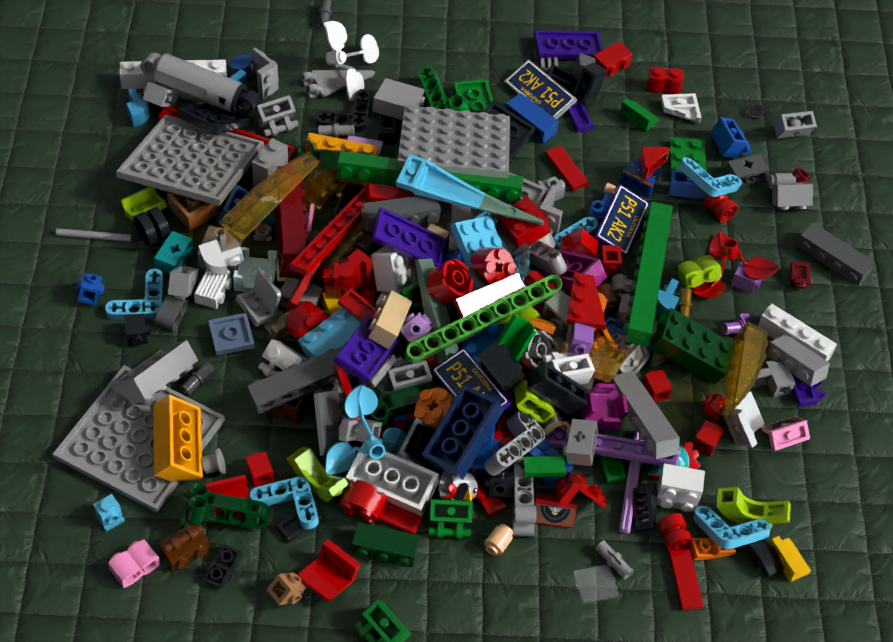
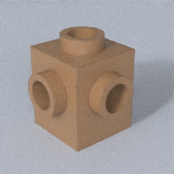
[266,572,306,605]

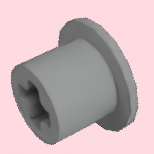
[202,448,226,474]

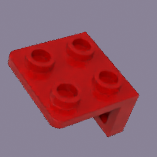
[555,471,607,508]
[298,539,361,602]

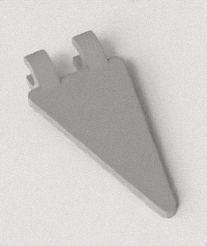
[302,70,375,99]

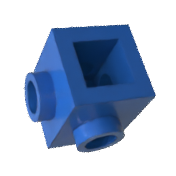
[75,272,105,305]

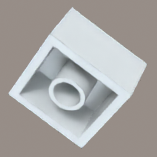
[371,247,415,292]
[657,463,705,512]

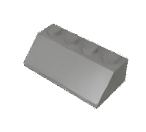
[110,340,198,403]

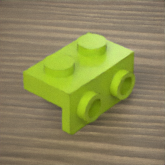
[121,186,167,222]

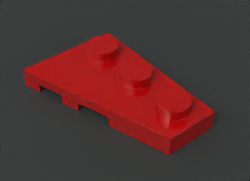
[566,272,606,330]

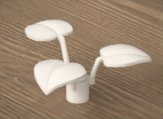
[323,21,379,101]

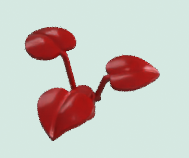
[693,231,779,298]

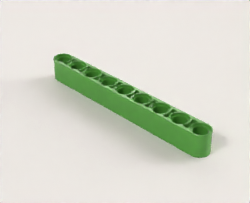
[404,275,562,364]

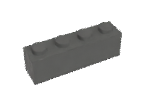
[360,196,441,233]
[797,223,875,286]

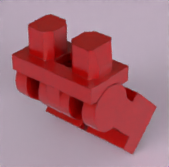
[323,249,374,299]

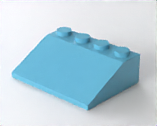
[298,308,361,382]

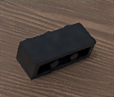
[528,362,588,415]

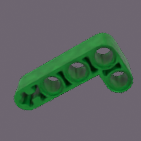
[419,65,469,111]

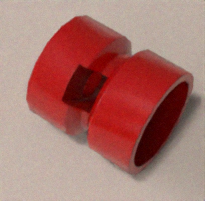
[704,194,738,223]
[658,513,693,551]

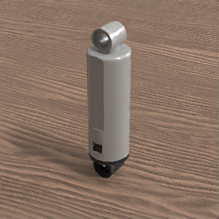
[140,52,260,115]

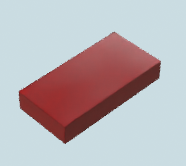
[338,288,377,323]
[377,501,423,534]

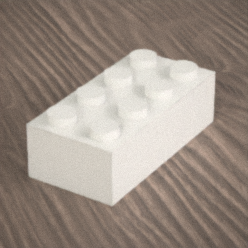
[346,442,439,517]

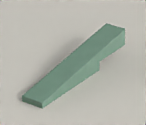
[415,258,459,365]

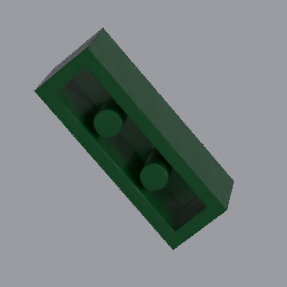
[352,522,420,567]

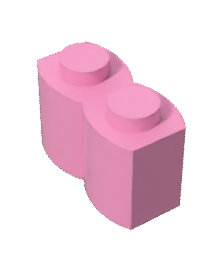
[108,540,160,588]

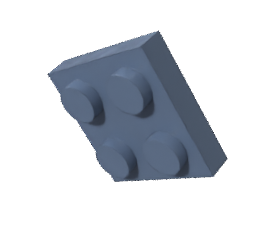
[208,313,255,356]

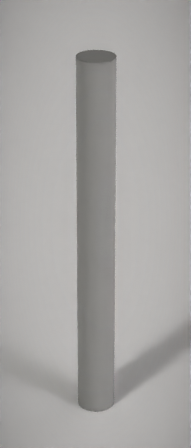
[56,228,132,242]

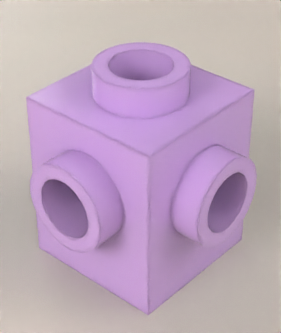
[400,312,432,343]

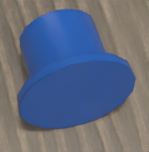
[230,54,252,77]

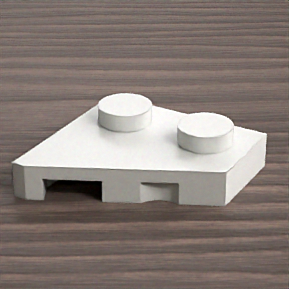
[661,93,702,123]

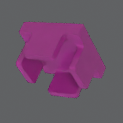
[581,383,628,431]

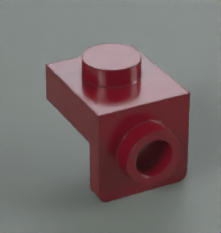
[790,262,812,289]

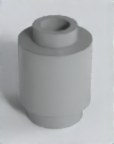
[768,173,796,189]

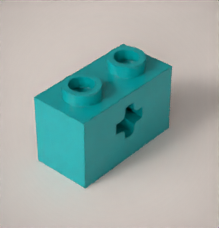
[154,231,195,275]

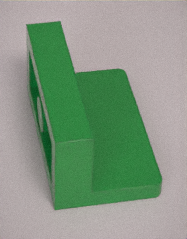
[620,98,659,132]
[497,313,537,361]

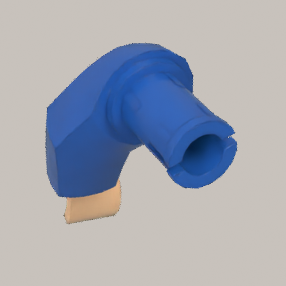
[589,183,616,219]

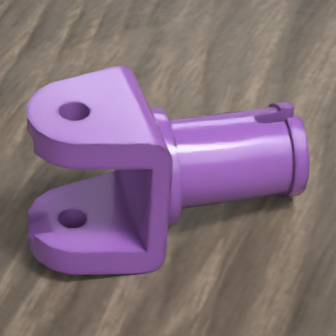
[721,313,758,339]

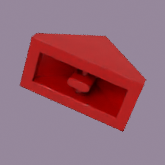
[640,147,670,180]
[560,228,598,258]

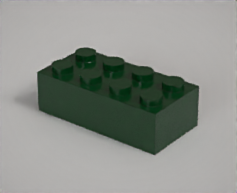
[650,308,735,384]

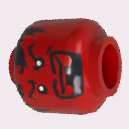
[701,393,731,423]

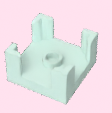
[233,247,278,292]

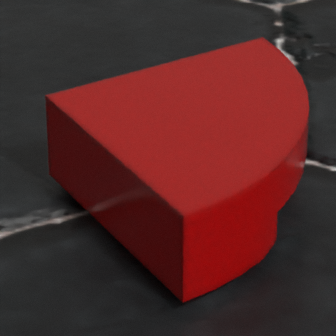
[479,496,507,518]

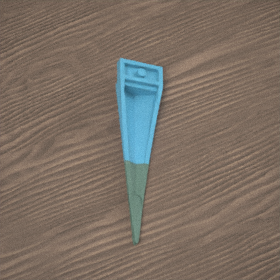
[396,154,544,225]

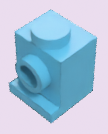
[93,494,125,532]

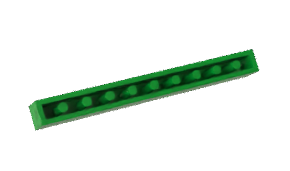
[337,151,524,203]
[623,202,673,347]

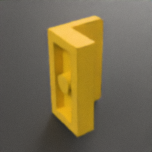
[770,536,811,582]

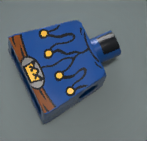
[620,156,661,198]

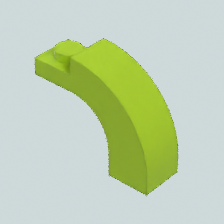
[286,447,348,502]
[717,487,791,528]

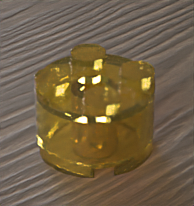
[588,337,626,382]

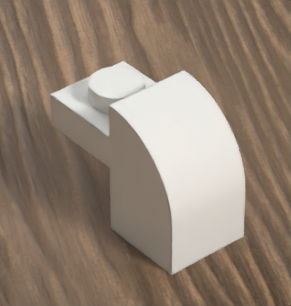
[199,240,244,274]

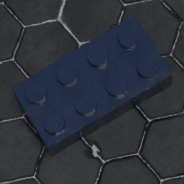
[422,385,504,480]

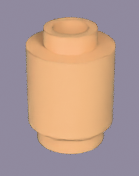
[484,524,513,556]

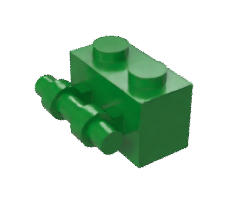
[429,500,473,539]
[355,599,412,642]

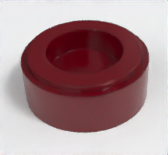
[792,167,810,182]

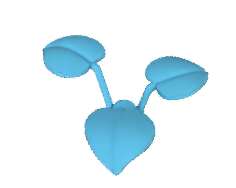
[325,385,402,474]

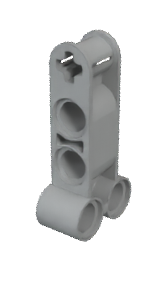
[512,457,536,536]

